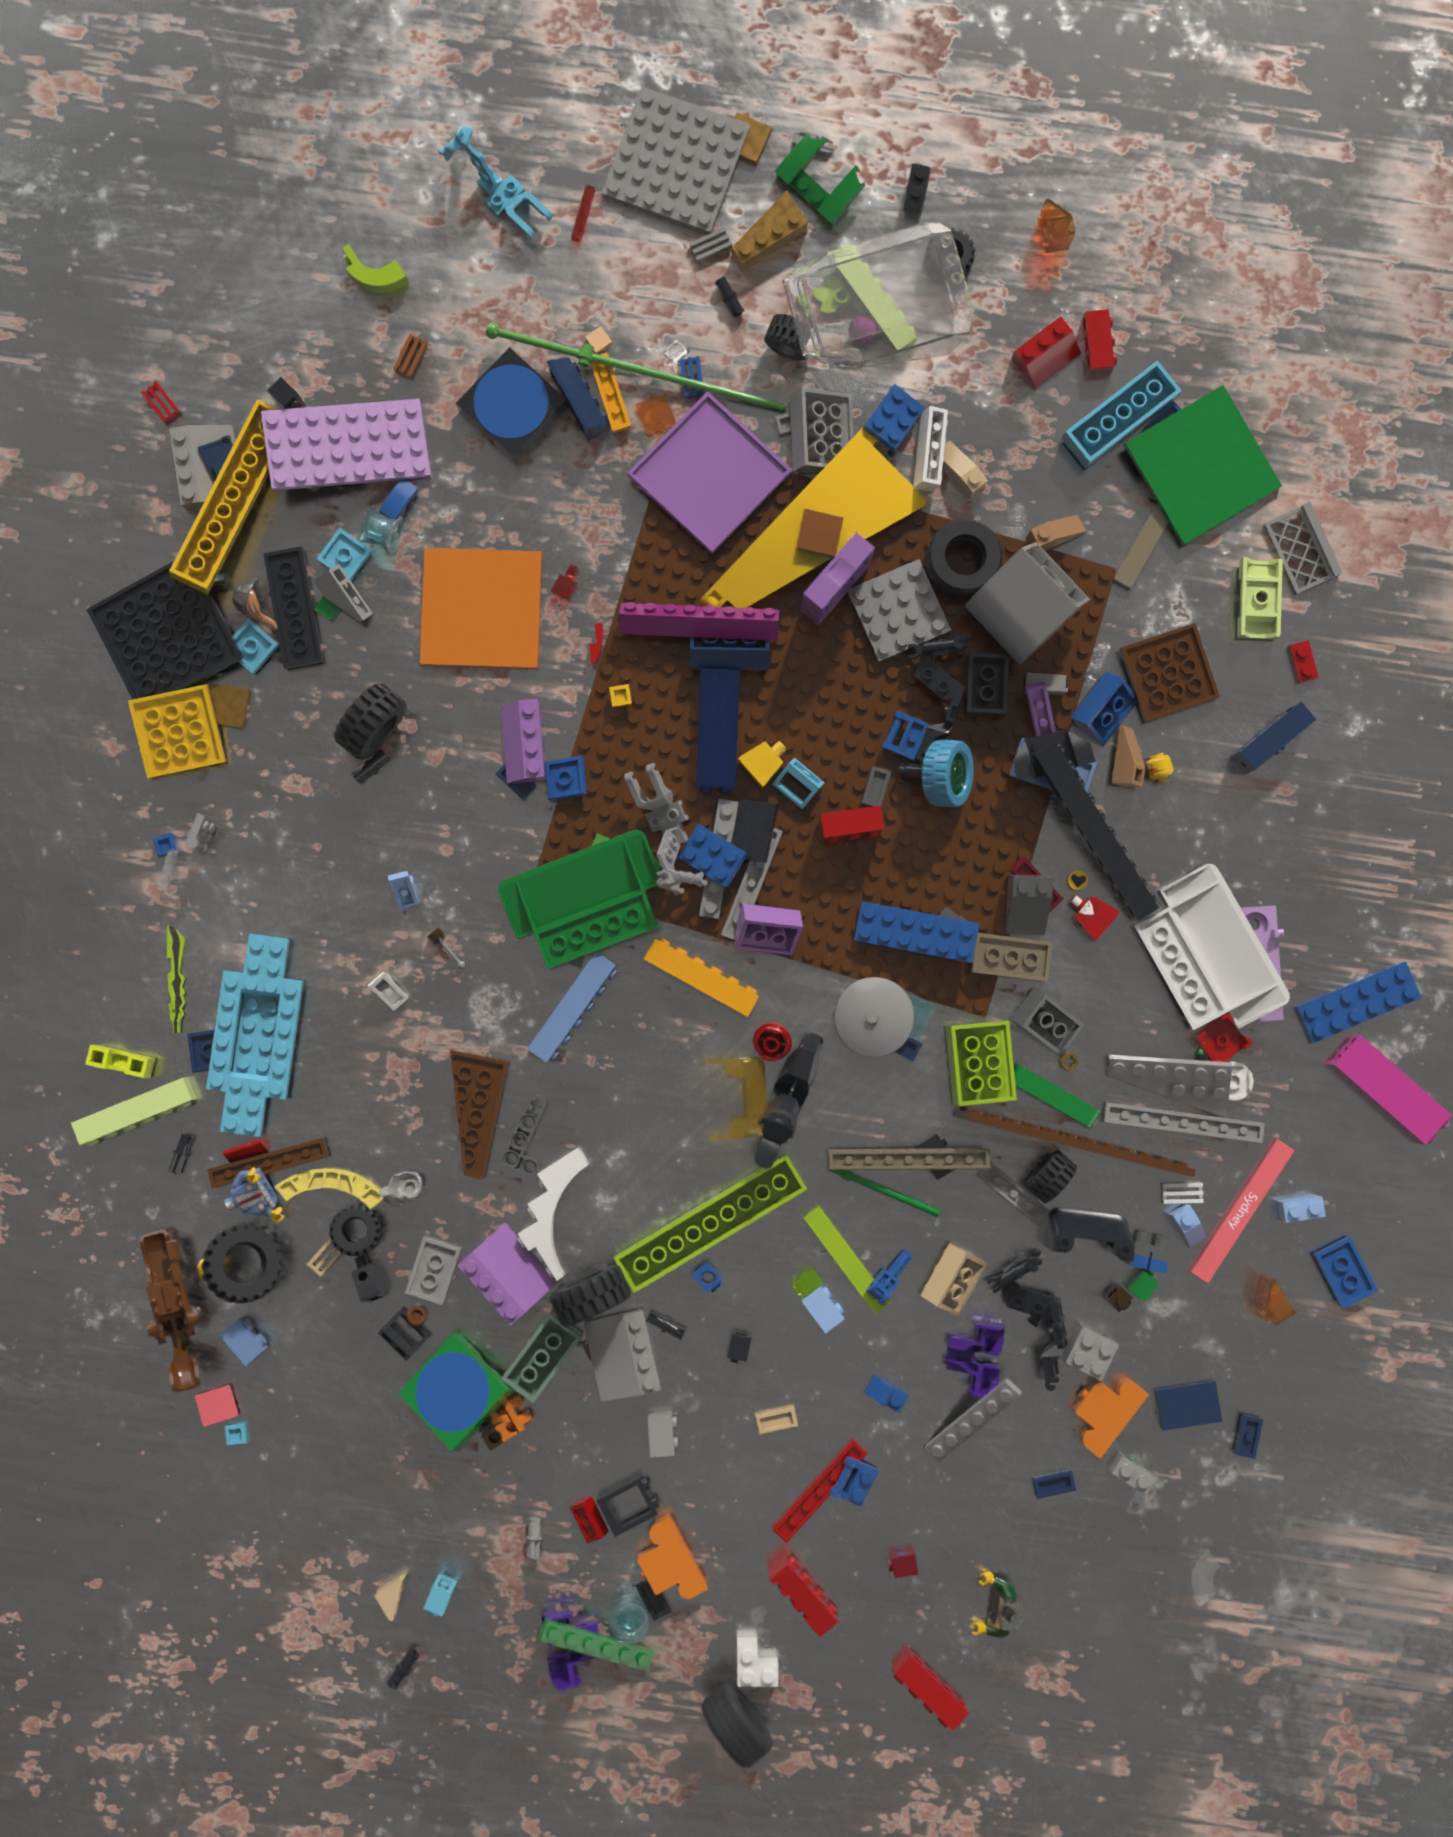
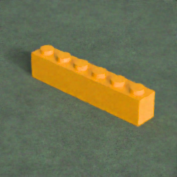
[644,937,759,1017]

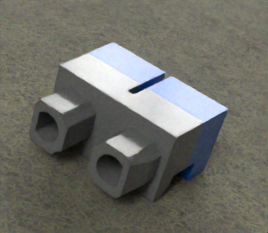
[1125,1230,1171,1274]

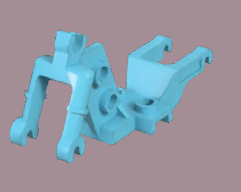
[438,126,553,239]

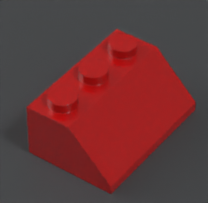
[1011,316,1081,389]

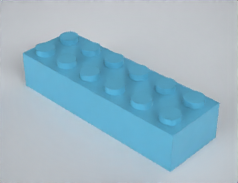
[1061,360,1182,469]

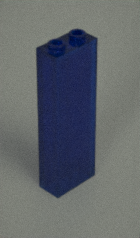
[696,668,740,793]

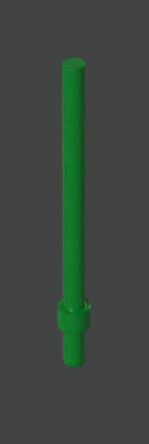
[827,1167,940,1217]

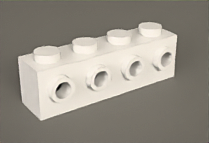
[913,406,948,492]

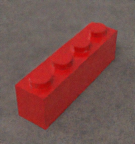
[892,1650,969,1731]

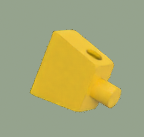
[738,741,787,789]

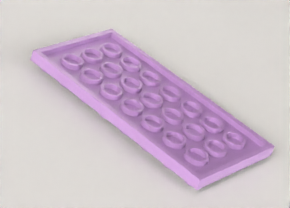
[261,399,431,491]

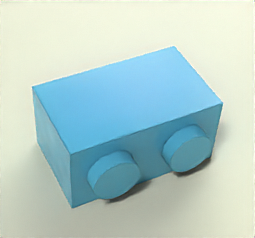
[424,1574,457,1617]

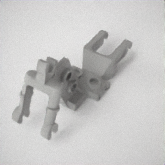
[624,763,707,895]

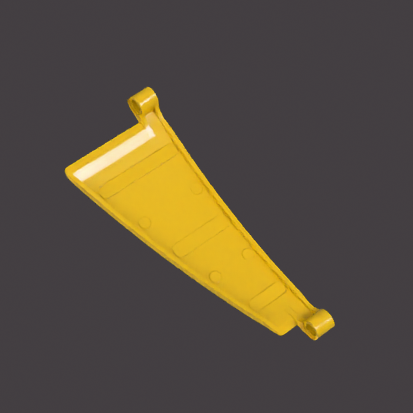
[698,428,927,608]

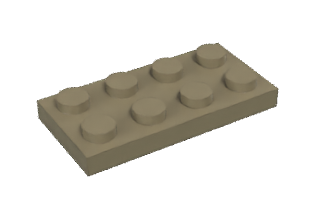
[970,933,1052,981]

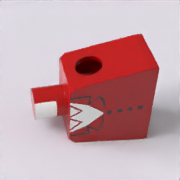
[1069,895,1120,942]

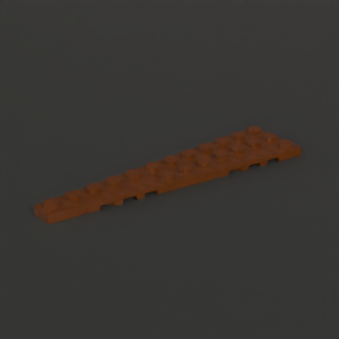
[952,1106,1196,1177]

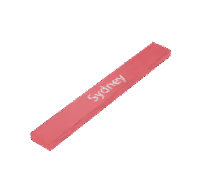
[1190,1139,1295,1283]

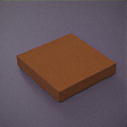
[796,509,843,558]

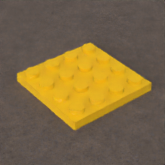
[128,684,226,778]

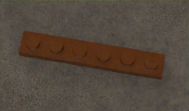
[207,1137,329,1189]

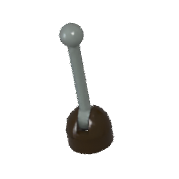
[427,927,465,969]

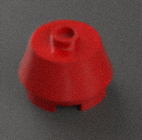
[753,1022,792,1062]

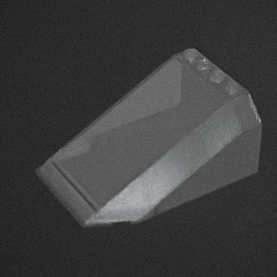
[783,222,973,370]

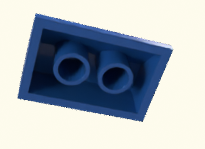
[1071,671,1137,746]

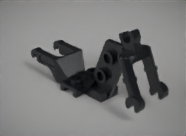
[908,635,966,764]
[987,1250,1068,1391]

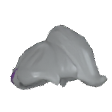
[379,1171,423,1207]

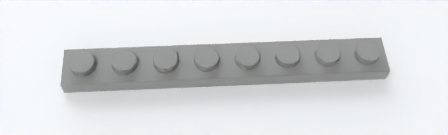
[1103,1102,1265,1143]

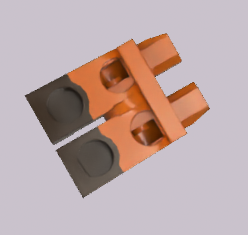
[478,1393,533,1451]

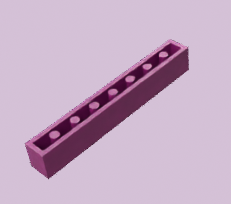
[619,602,779,641]

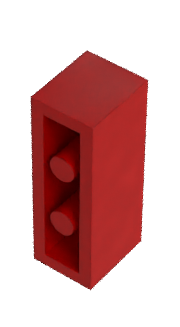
[1082,309,1117,375]

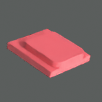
[195,1384,239,1427]

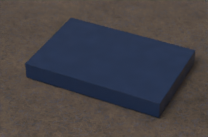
[1155,1380,1222,1431]

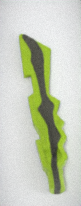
[167,925,186,1033]

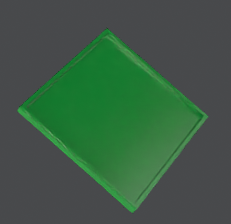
[1123,385,1282,546]

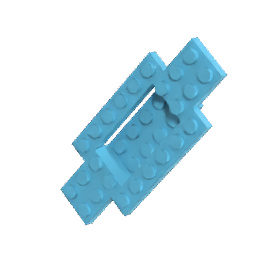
[206,934,304,1137]

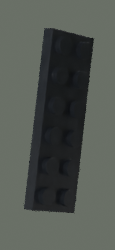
[263,546,324,669]

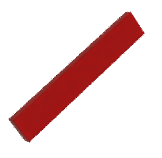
[772,1439,868,1543]

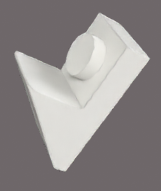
[368,972,408,1011]

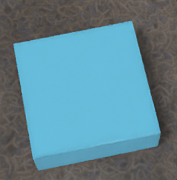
[224,1422,248,1446]

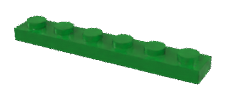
[538,1618,655,1672]

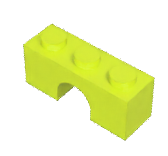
[85,1045,155,1078]

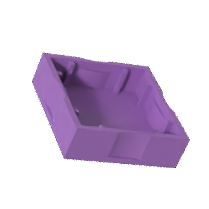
[800,532,875,626]

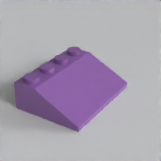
[457,1223,558,1326]

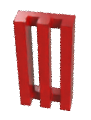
[141,381,181,424]

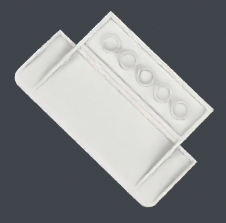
[1134,864,1290,1030]

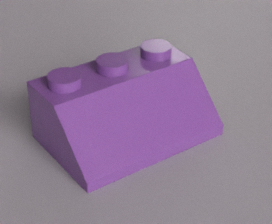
[735,904,803,955]

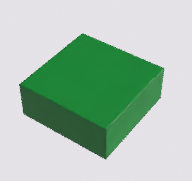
[314,596,341,621]

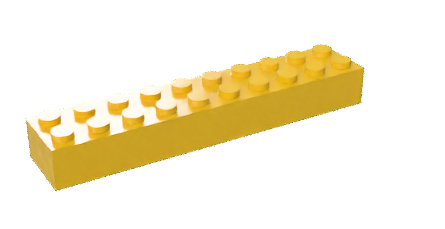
[169,399,278,595]

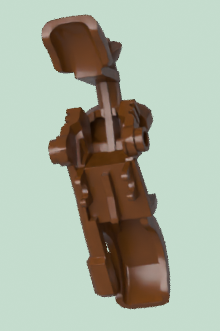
[139,1230,201,1392]

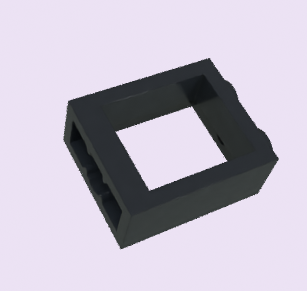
[596,1474,660,1537]

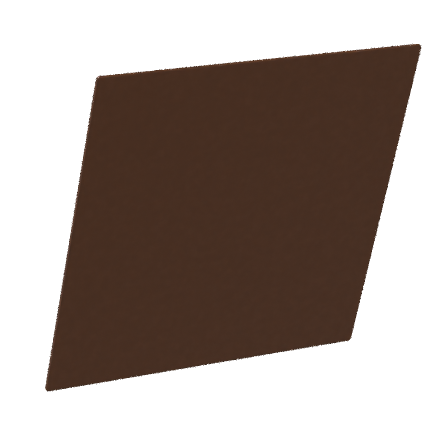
[537,473,1116,1017]

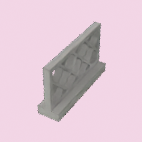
[1264,502,1343,595]

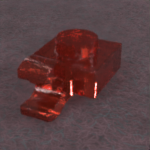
[551,564,579,601]

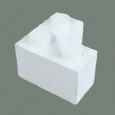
[737,1637,778,1687]

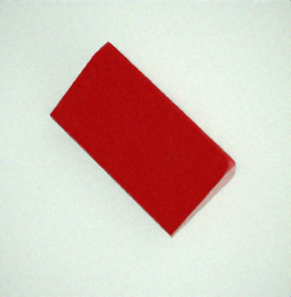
[222,1138,269,1163]
[569,1496,609,1544]

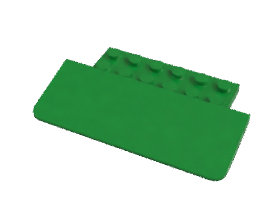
[498,830,661,969]

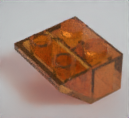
[1037,199,1076,253]

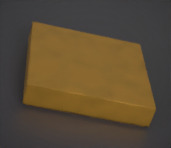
[734,112,772,165]
[209,683,251,729]

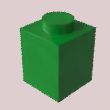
[1125,1268,1160,1303]

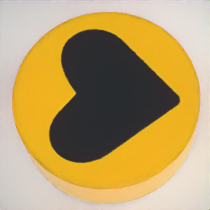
[1067,870,1088,891]

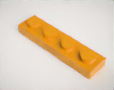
[590,352,631,433]

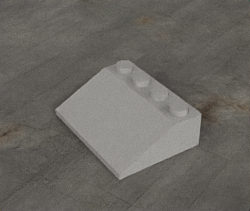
[790,387,854,473]
[169,425,236,511]
[583,1308,661,1402]

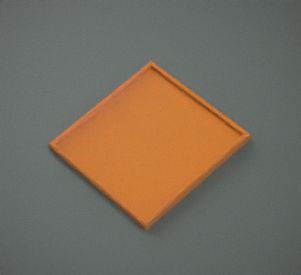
[420,548,542,669]

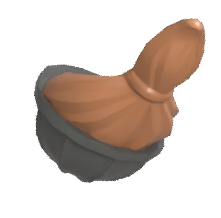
[232,578,278,630]

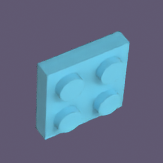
[317,527,373,581]
[233,618,279,674]

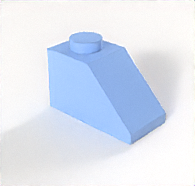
[1168,1203,1207,1248]

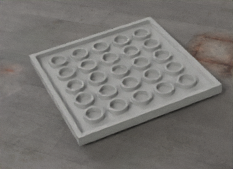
[601,87,750,234]

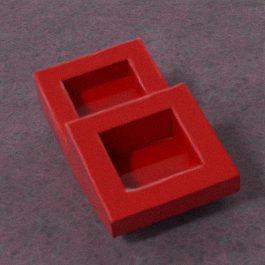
[589,623,604,667]

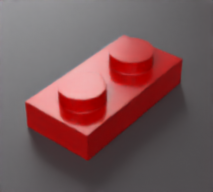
[1288,640,1319,684]

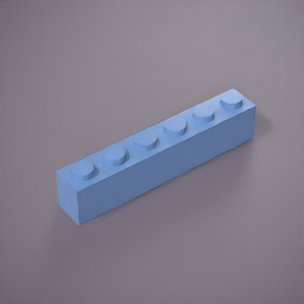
[527,951,617,1063]

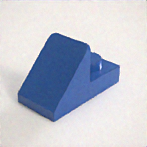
[864,1375,909,1413]

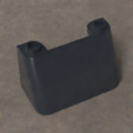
[1045,1207,1135,1262]

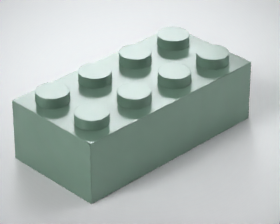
[501,1310,583,1403]

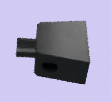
[351,1255,388,1303]

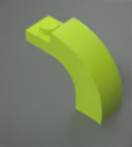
[342,244,409,293]

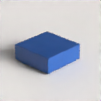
[153,833,179,858]

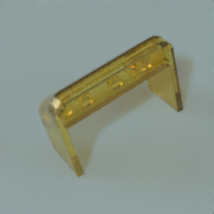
[705,1056,767,1140]

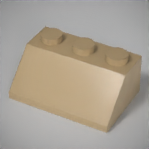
[920,1243,987,1316]

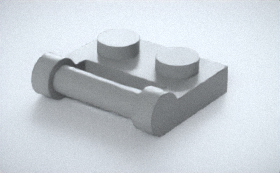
[186,813,216,853]

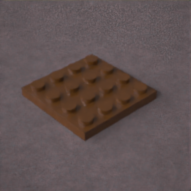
[1119,623,1220,723]

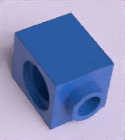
[691,1260,722,1293]

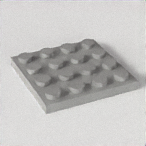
[847,559,951,663]

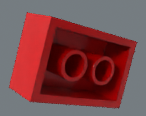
[819,805,884,844]

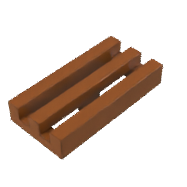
[393,334,428,378]

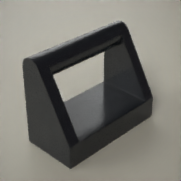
[378,1307,431,1361]

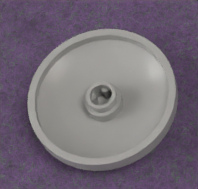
[835,977,915,1057]

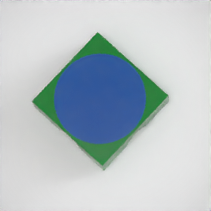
[398,1333,515,1451]

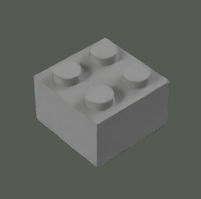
[1061,1323,1119,1381]

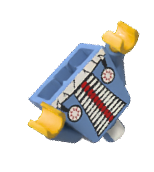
[225,1168,285,1223]

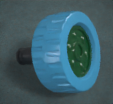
[898,740,973,807]

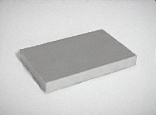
[404,1236,462,1306]

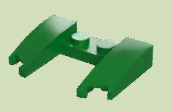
[774,133,865,225]

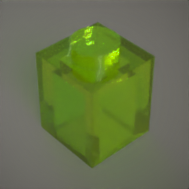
[791,1265,823,1298]

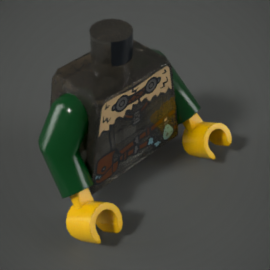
[971,1571,1023,1638]

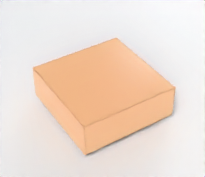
[585,326,612,354]

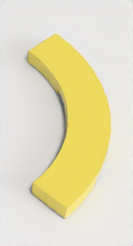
[275,1168,384,1210]

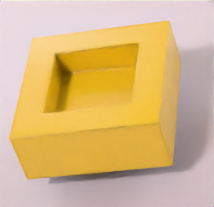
[609,684,632,708]

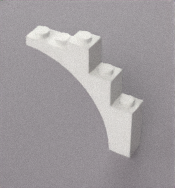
[518,1147,590,1281]

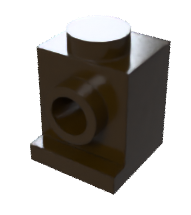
[1103,1283,1133,1312]

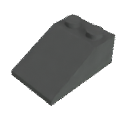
[1005,874,1053,935]
[1011,987,1084,1057]

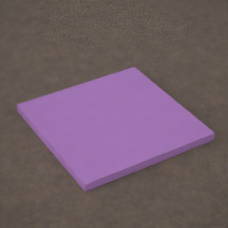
[627,391,793,555]

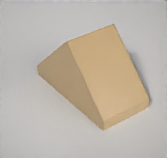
[374,1575,406,1621]

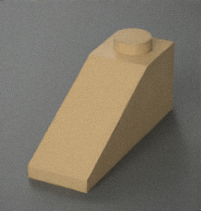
[943,441,988,499]

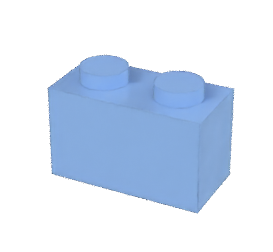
[1276,1195,1326,1223]
[801,1284,845,1334]

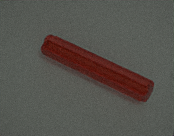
[571,185,595,242]

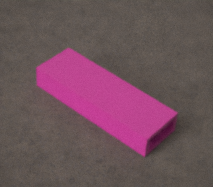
[1329,1035,1451,1145]

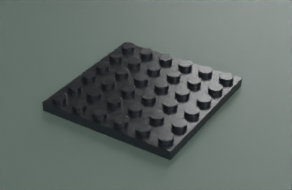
[86,560,244,700]

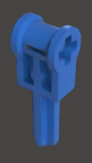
[865,1250,913,1305]

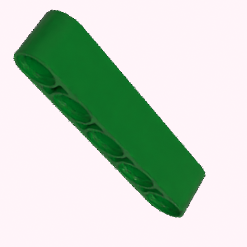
[1014,1064,1102,1129]

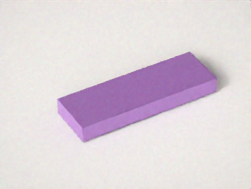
[1025,681,1056,737]

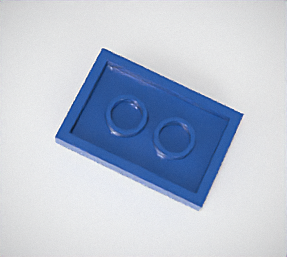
[863,383,925,452]
[678,824,748,888]
[1313,1236,1378,1309]

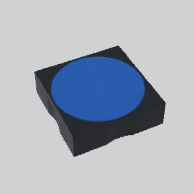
[456,347,568,462]

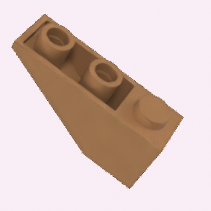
[1112,725,1145,787]

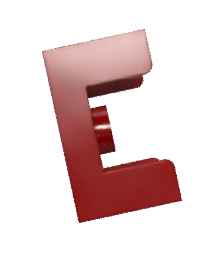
[1192,1012,1253,1062]

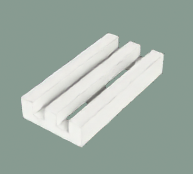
[1162,1182,1204,1204]

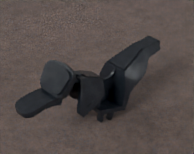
[754,1030,824,1169]

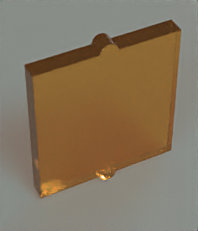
[635,393,676,436]

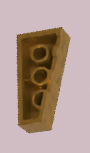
[732,190,808,272]

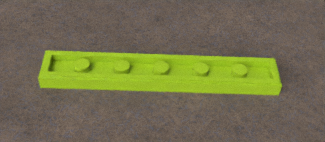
[803,1205,891,1314]

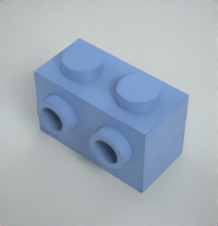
[219,1317,268,1366]

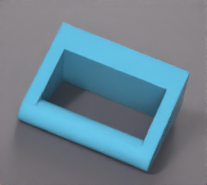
[772,758,824,810]

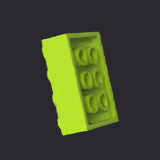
[945,1021,1017,1106]

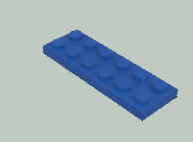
[854,902,980,963]
[1295,961,1422,1043]

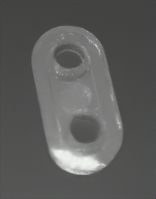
[1086,641,1111,680]

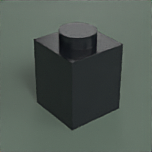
[727,1331,752,1364]

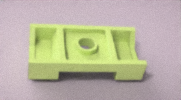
[1237,557,1283,640]

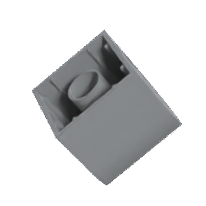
[965,542,1090,665]

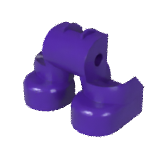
[945,1322,1005,1398]
[541,1610,600,1692]

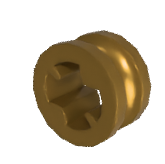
[1060,1053,1079,1071]

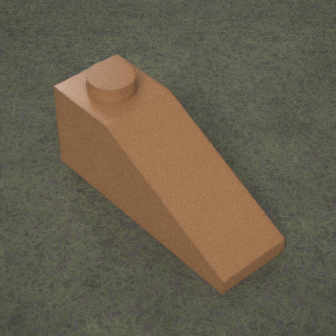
[1026,515,1087,551]

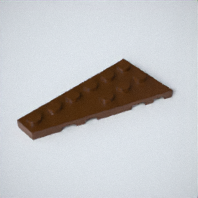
[450,1050,509,1179]

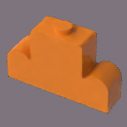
[1072,1378,1149,1459]
[637,1513,708,1599]

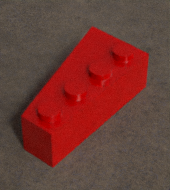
[768,1553,839,1638]

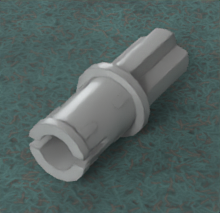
[526,1517,542,1560]

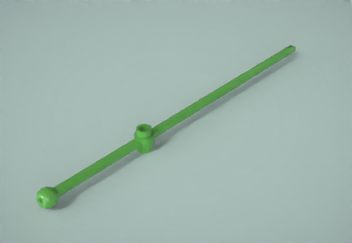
[486,323,786,411]

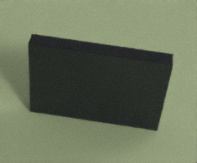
[731,799,779,863]

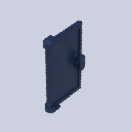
[198,435,233,482]

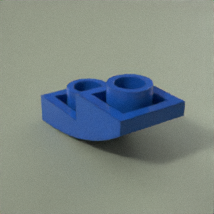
[379,479,418,522]

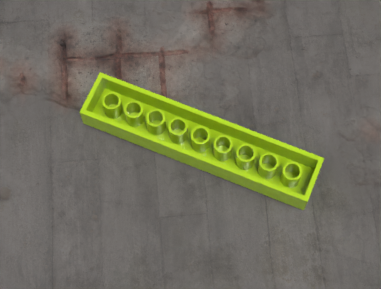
[614,1153,807,1293]

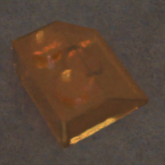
[1254,1273,1296,1326]

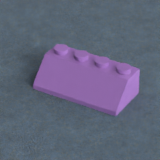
[501,699,546,784]

